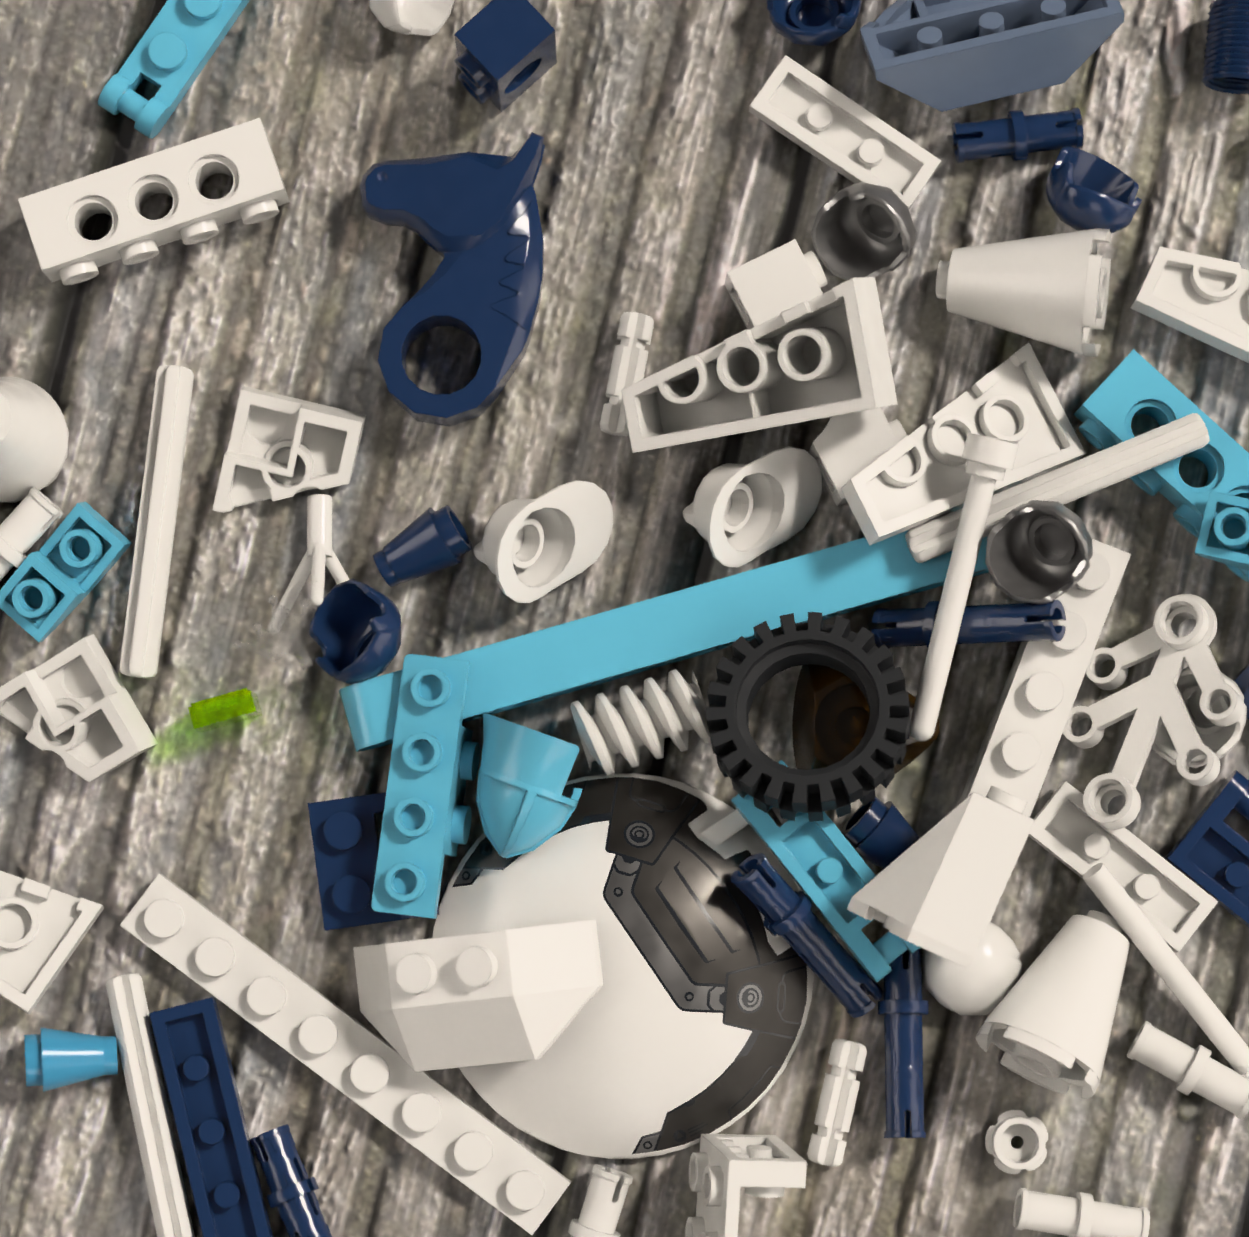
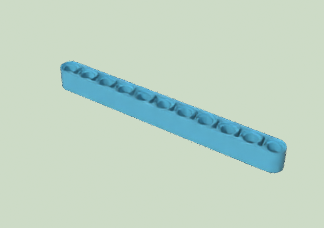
[339,530,989,752]

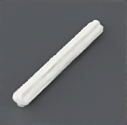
[119,365,194,678]
[905,413,1210,563]
[106,973,195,1237]

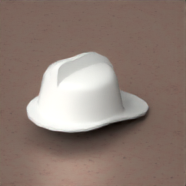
[683,446,822,568]
[473,480,613,603]

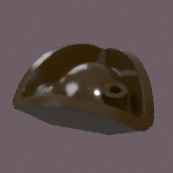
[792,664,940,774]

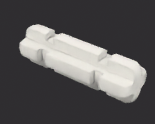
[600,312,654,436]
[807,1039,867,1167]

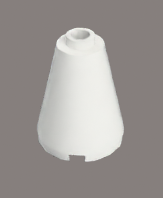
[936,228,1111,357]
[0,377,69,503]
[975,910,1130,1099]

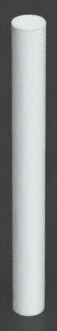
[1082,862,1249,1075]

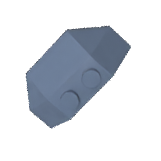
[860,0,1124,112]

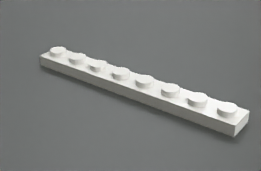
[120,874,571,1235]

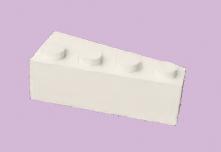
[621,277,898,453]

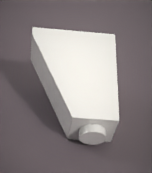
[847,785,1035,969]

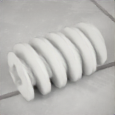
[571,669,711,775]

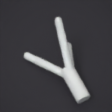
[268,494,350,634]

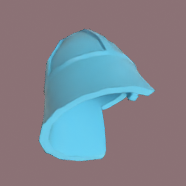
[476,712,583,858]

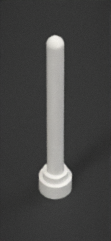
[910,432,1019,741]

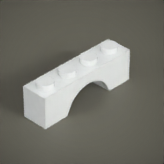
[725,239,907,507]

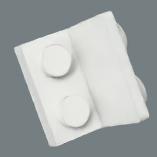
[685,1134,807,1237]

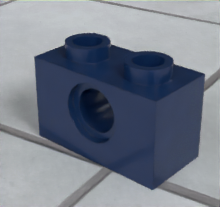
[454,0,557,112]

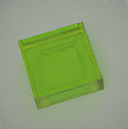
[188,688,263,733]

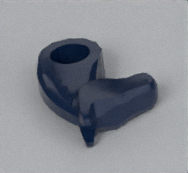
[360,132,545,427]

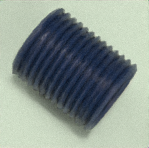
[1201,0,1249,94]

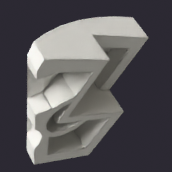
[212,386,366,513]
[0,634,158,782]

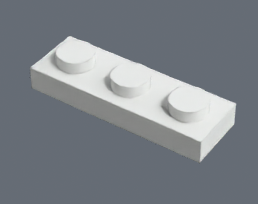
[749,55,941,209]
[1028,781,1218,952]

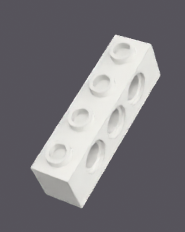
[18,118,290,285]

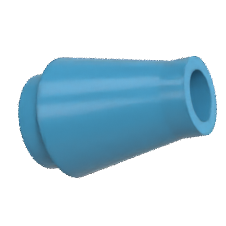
[24,1027,118,1092]

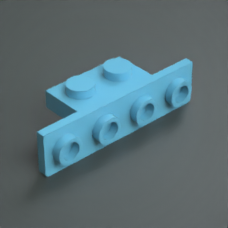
[371,654,480,919]

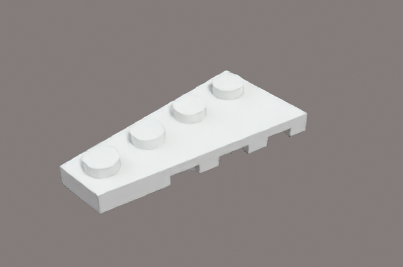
[1131,246,1249,363]
[841,342,1086,546]
[0,871,104,1015]

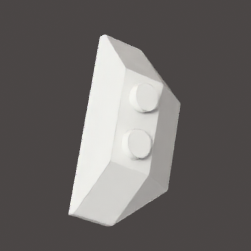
[353,919,603,1072]

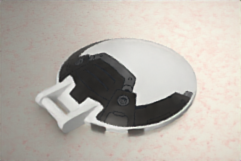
[432,773,818,1159]

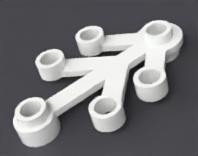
[1063,594,1244,830]

